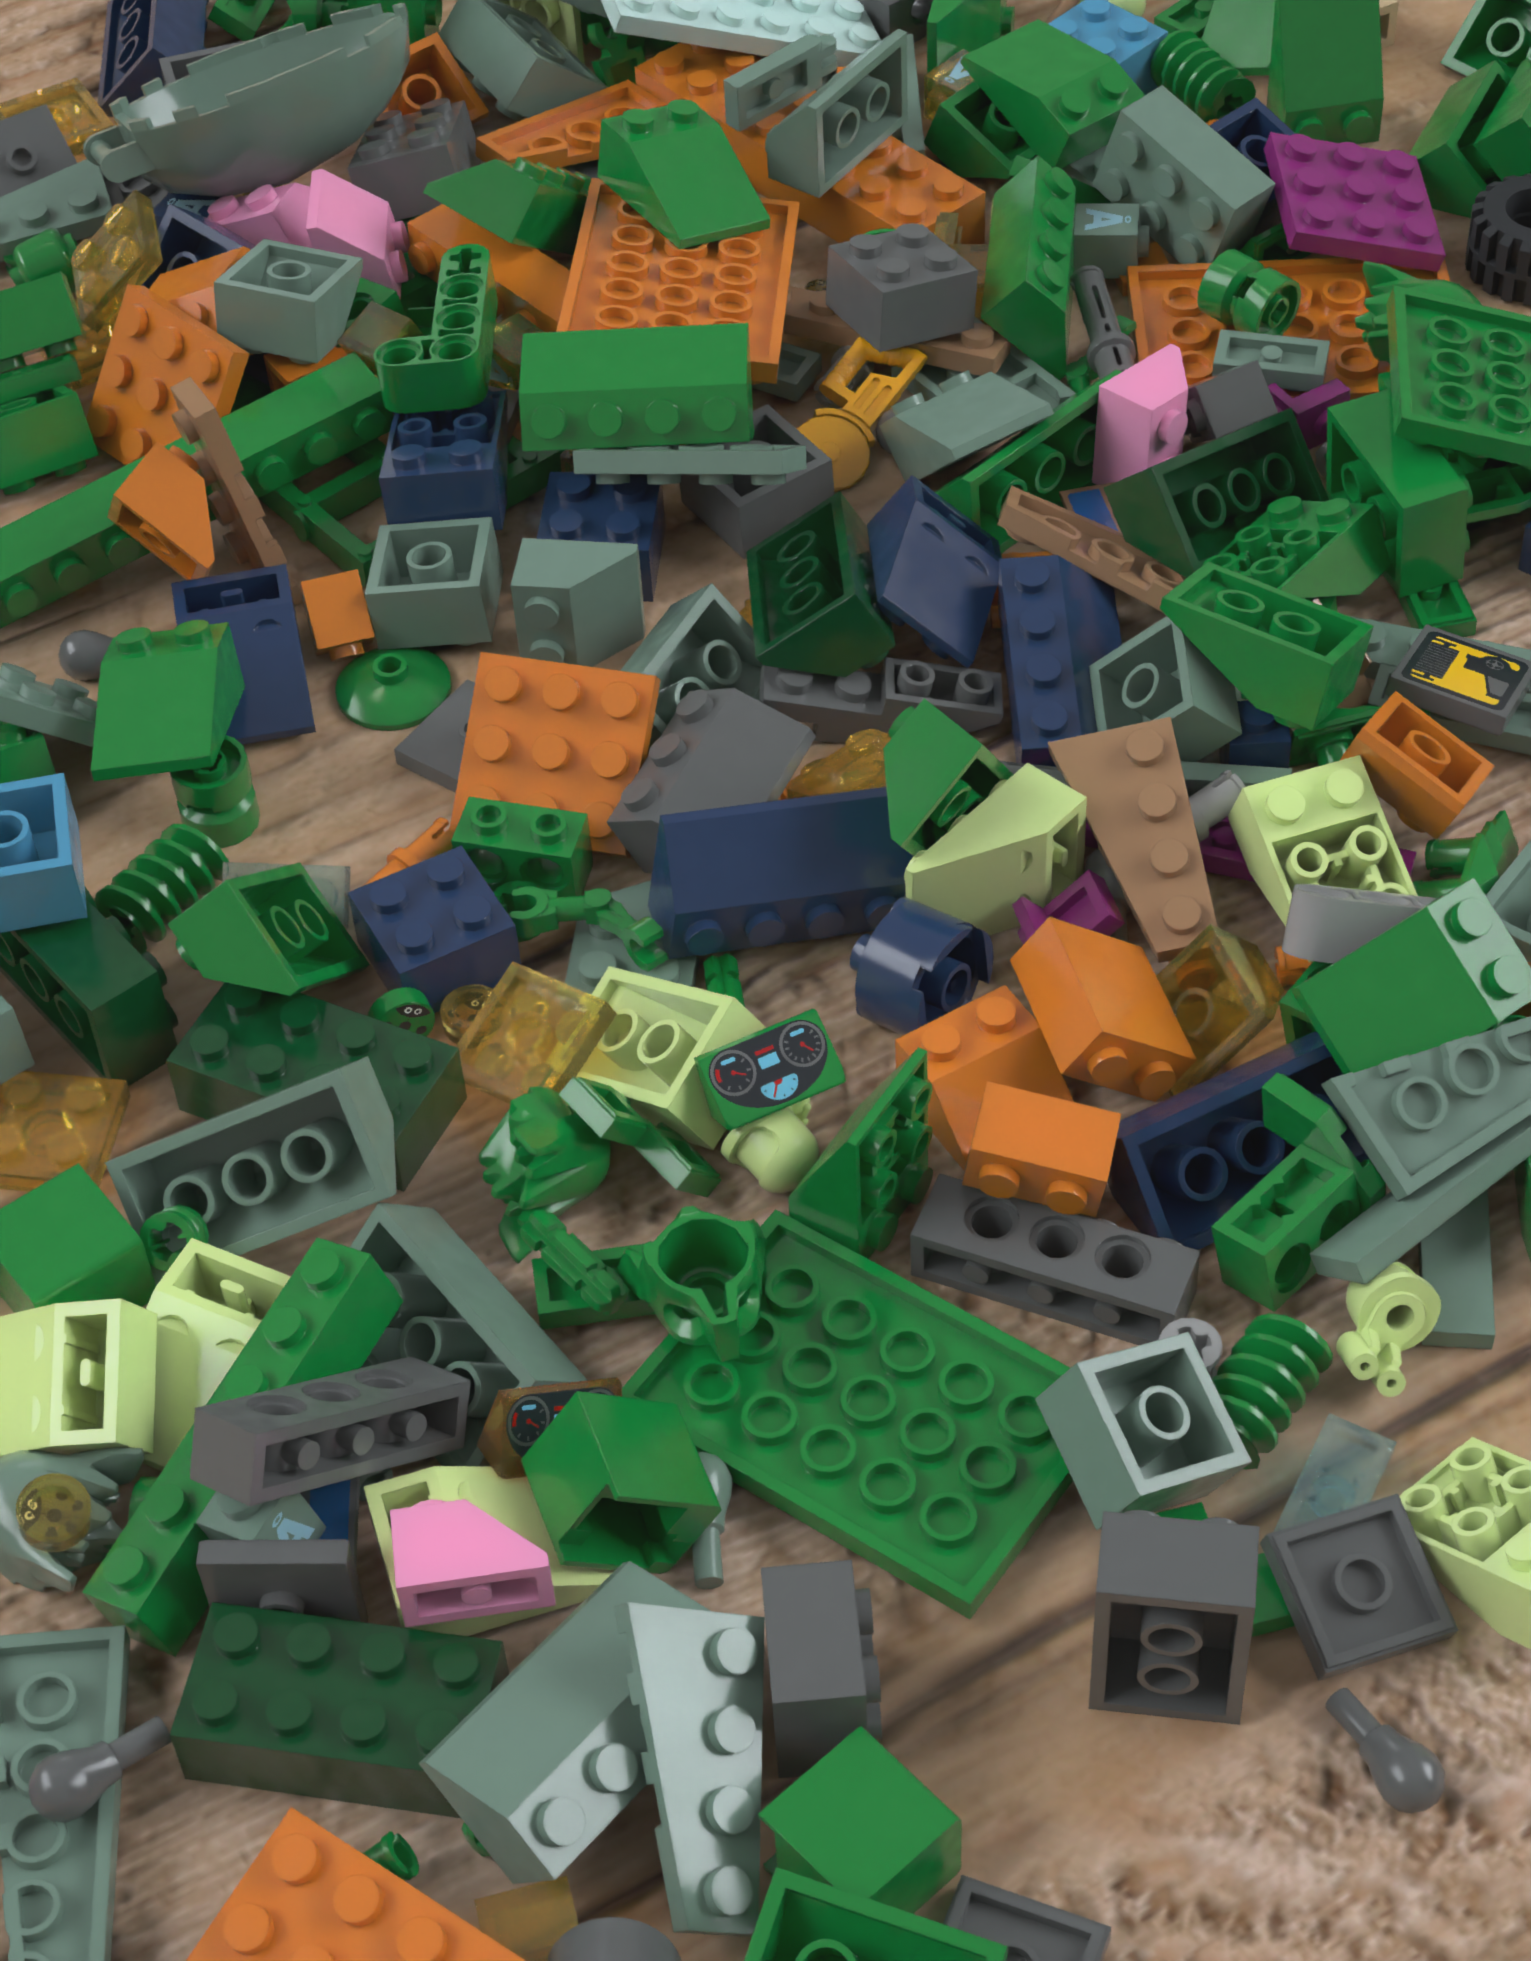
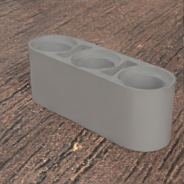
[1281,884,1437,963]

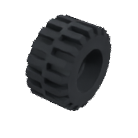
[1465,173,1531,306]

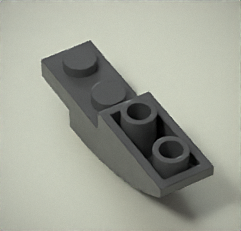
[759,657,1003,744]

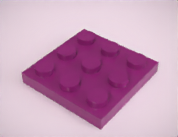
[1264,132,1446,272]

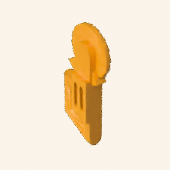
[797,337,928,493]

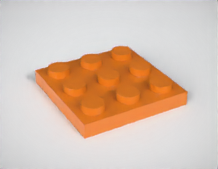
[86,284,250,465]
[450,652,661,859]

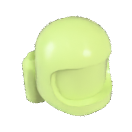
[720,1098,819,1194]
[1336,1260,1441,1397]

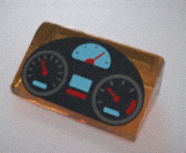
[477,1377,622,1479]

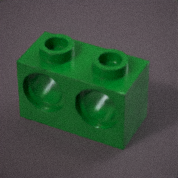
[451,797,593,897]
[1211,1143,1361,1312]

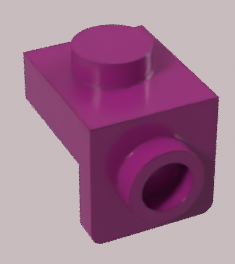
[1262,378,1351,450]
[1012,870,1125,945]

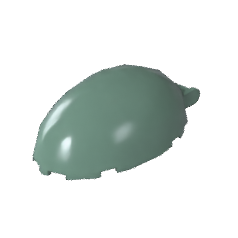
[83,3,410,197]

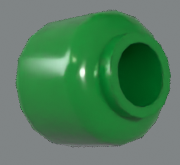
[9,228,90,293]

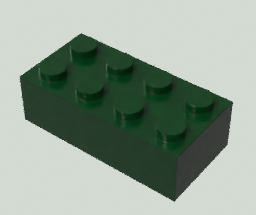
[0,887,179,1094]
[166,982,467,1192]
[170,1602,509,1818]

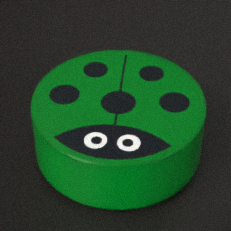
[367,987,435,1037]

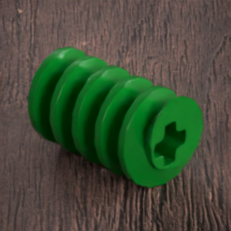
[1150,29,1256,123]
[94,824,232,954]
[1212,1313,1333,1470]

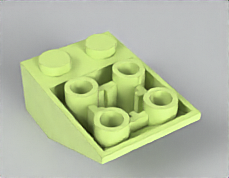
[1227,755,1418,963]
[904,762,1087,935]
[142,1238,291,1471]
[0,1299,157,1457]
[1399,1437,1531,1649]
[363,1466,615,1636]

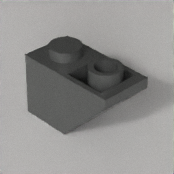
[1184,360,1278,444]

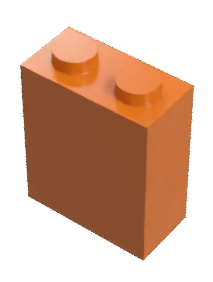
[1010,916,1197,1102]

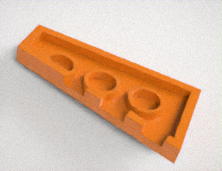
[475,80,667,169]

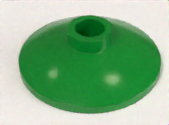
[335,647,452,731]

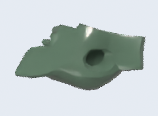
[0,1447,144,1592]

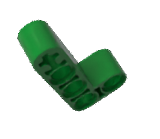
[373,244,498,413]

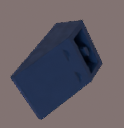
[379,389,508,530]
[867,475,1002,668]
[171,564,316,745]

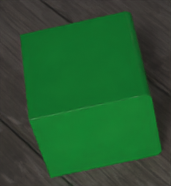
[0,1163,156,1313]
[521,1391,722,1574]
[758,1726,962,1914]

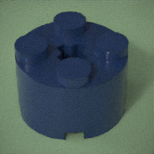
[850,897,994,1035]

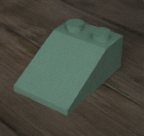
[879,370,1054,482]

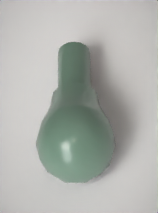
[692,1452,733,1589]

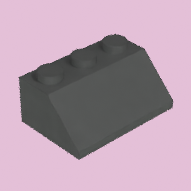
[607,688,816,873]

